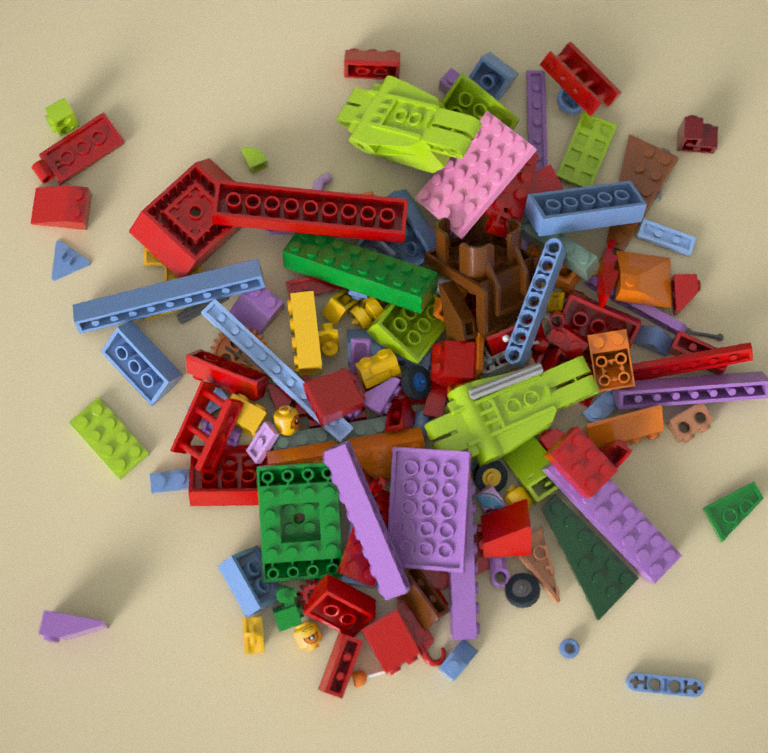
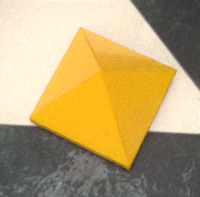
[546,292,565,312]

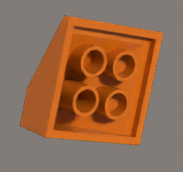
[615,251,671,308]

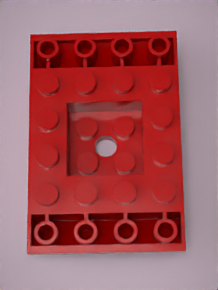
[129,158,242,278]

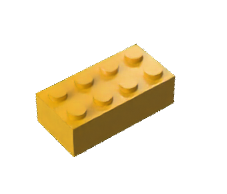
[287,291,323,377]

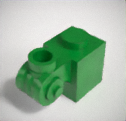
[272,585,304,632]

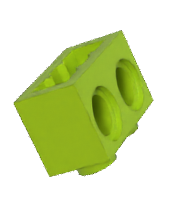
[45,97,80,137]

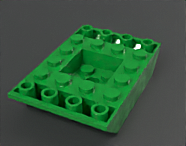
[257,462,343,583]

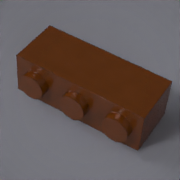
[401,568,450,629]

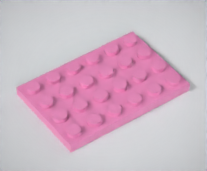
[415,111,537,239]

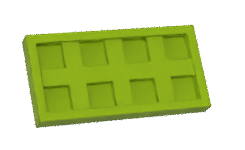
[556,111,618,187]
[69,397,150,480]

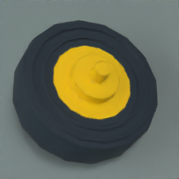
[473,460,508,492]

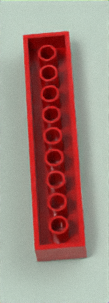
[212,180,408,243]

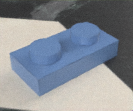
[150,469,190,494]

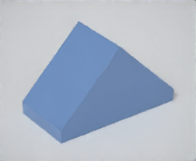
[633,325,673,357]

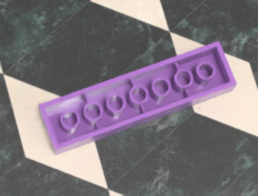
[541,461,682,583]

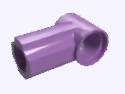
[489,557,510,589]

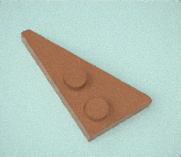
[517,526,561,604]

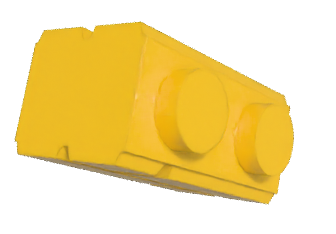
[354,348,401,389]

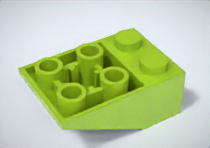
[502,437,559,505]

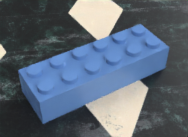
[524,180,647,237]

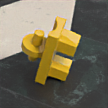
[318,323,339,357]
[242,616,265,655]

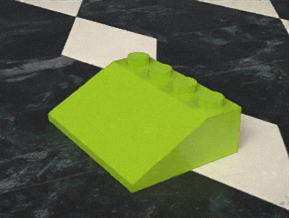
[441,72,520,131]
[366,293,445,364]

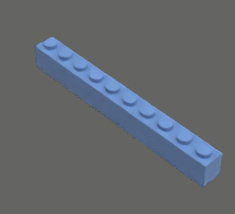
[73,258,266,334]

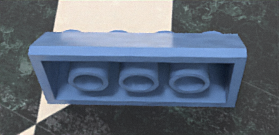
[387,189,436,267]
[101,321,183,406]

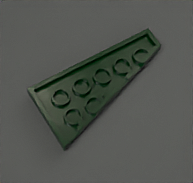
[541,495,639,620]

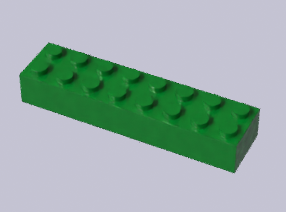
[282,233,438,314]

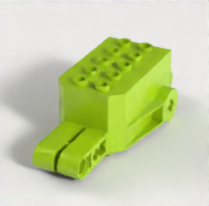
[336,76,483,173]
[424,356,600,466]

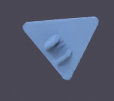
[52,240,91,281]

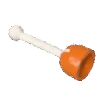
[352,670,385,688]

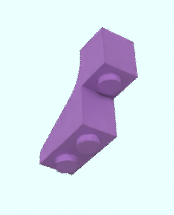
[344,377,402,421]

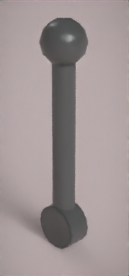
[685,328,724,341]

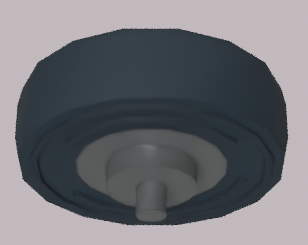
[505,573,540,608]

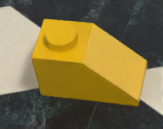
[321,288,361,326]

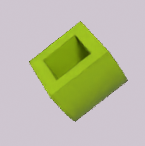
[241,147,268,174]

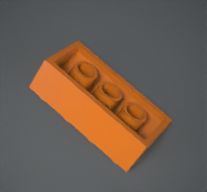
[582,405,664,451]

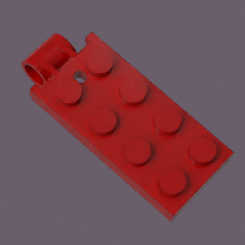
[31,112,125,186]
[484,153,539,239]
[337,489,390,587]

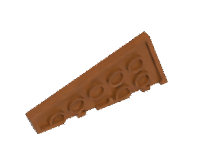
[606,134,679,251]

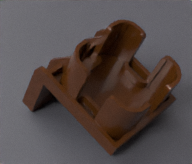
[424,214,541,337]

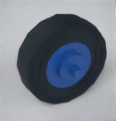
[401,365,431,400]

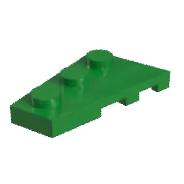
[702,482,764,543]

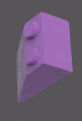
[229,288,285,336]
[39,610,109,643]

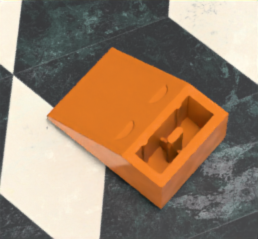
[587,329,635,392]

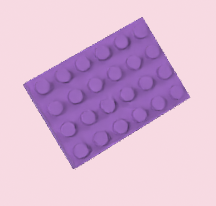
[388,447,472,573]

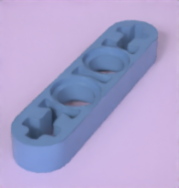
[625,673,704,697]

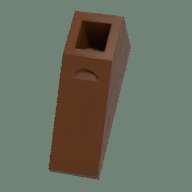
[438,280,477,341]

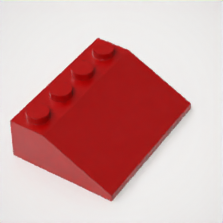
[548,290,641,365]
[188,445,268,506]

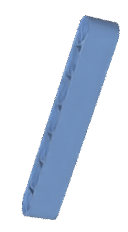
[505,238,566,368]

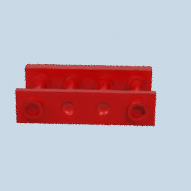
[539,42,622,117]
[170,381,245,474]

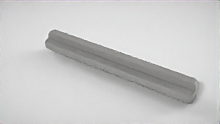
[468,363,543,400]

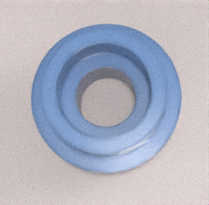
[559,638,579,659]

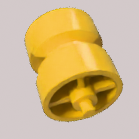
[349,296,383,330]

